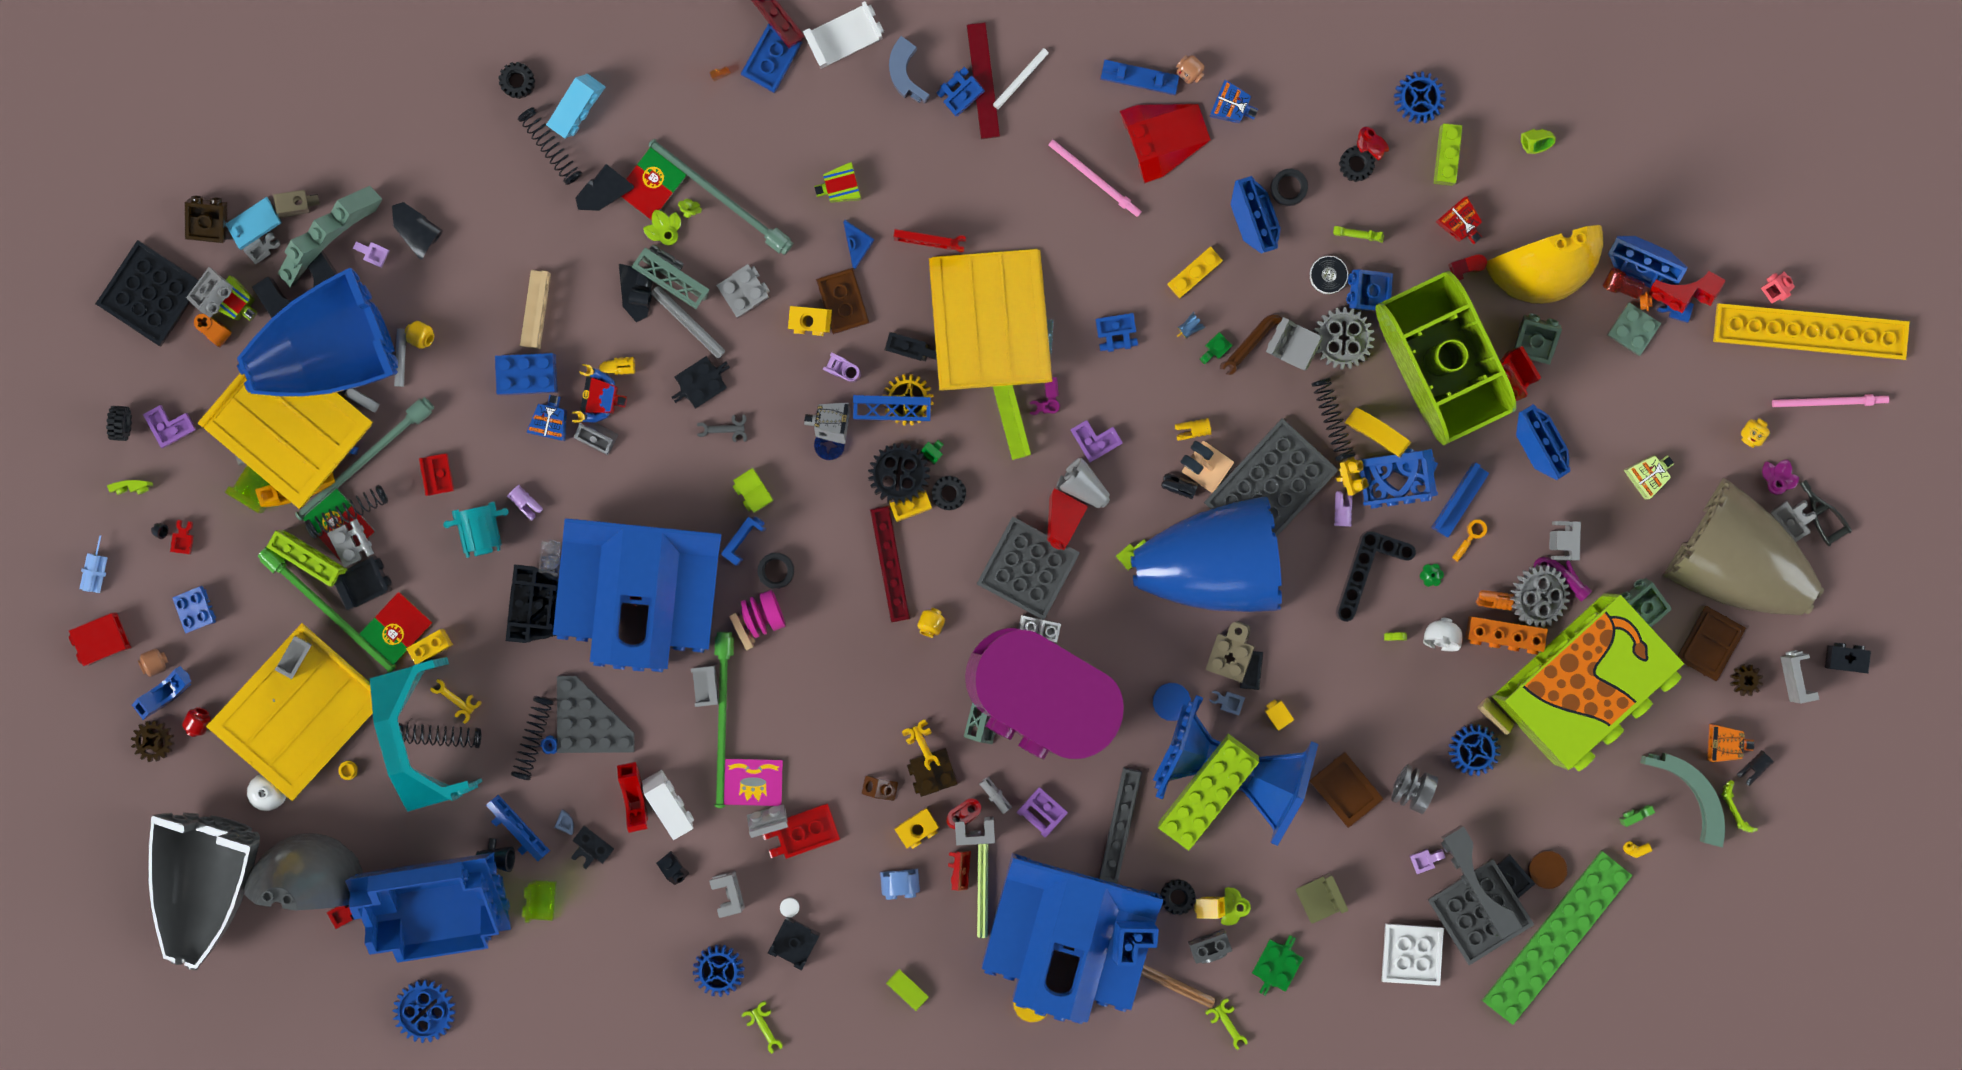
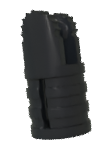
[1161,473,1198,499]
[1736,750,1774,786]

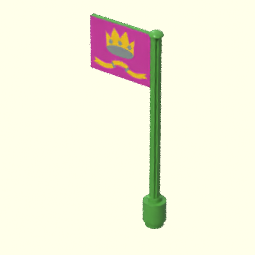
[714,632,783,808]

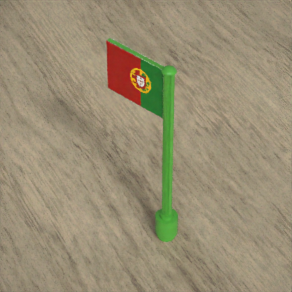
[258,547,433,673]

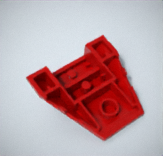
[1119,104,1211,184]

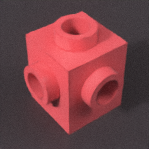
[1761,271,1795,303]

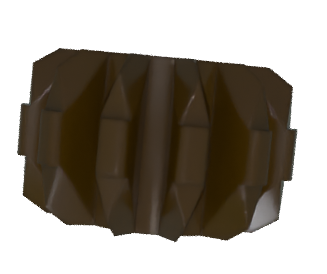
[1730,664,1763,696]

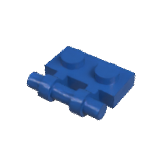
[936,66,985,117]
[1095,313,1138,352]

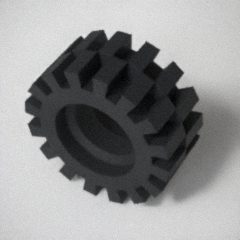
[498,62,535,99]
[1339,146,1375,182]
[106,406,132,441]
[932,476,966,510]
[1160,879,1196,915]

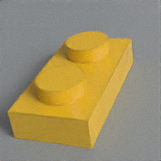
[890,490,932,522]

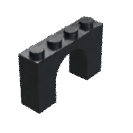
[252,250,338,318]

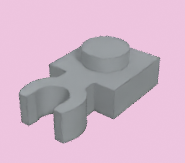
[243,232,280,264]

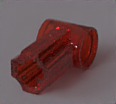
[1602,268,1645,299]

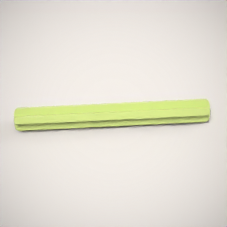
[977,844,988,938]

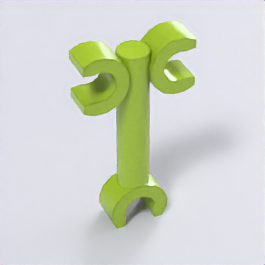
[1333,226,1384,243]
[1205,998,1248,1050]
[741,1001,783,1054]

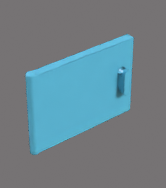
[226,197,282,250]

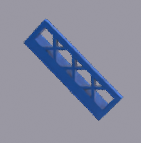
[853,395,931,421]
[1431,463,1489,538]

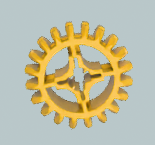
[882,374,934,426]

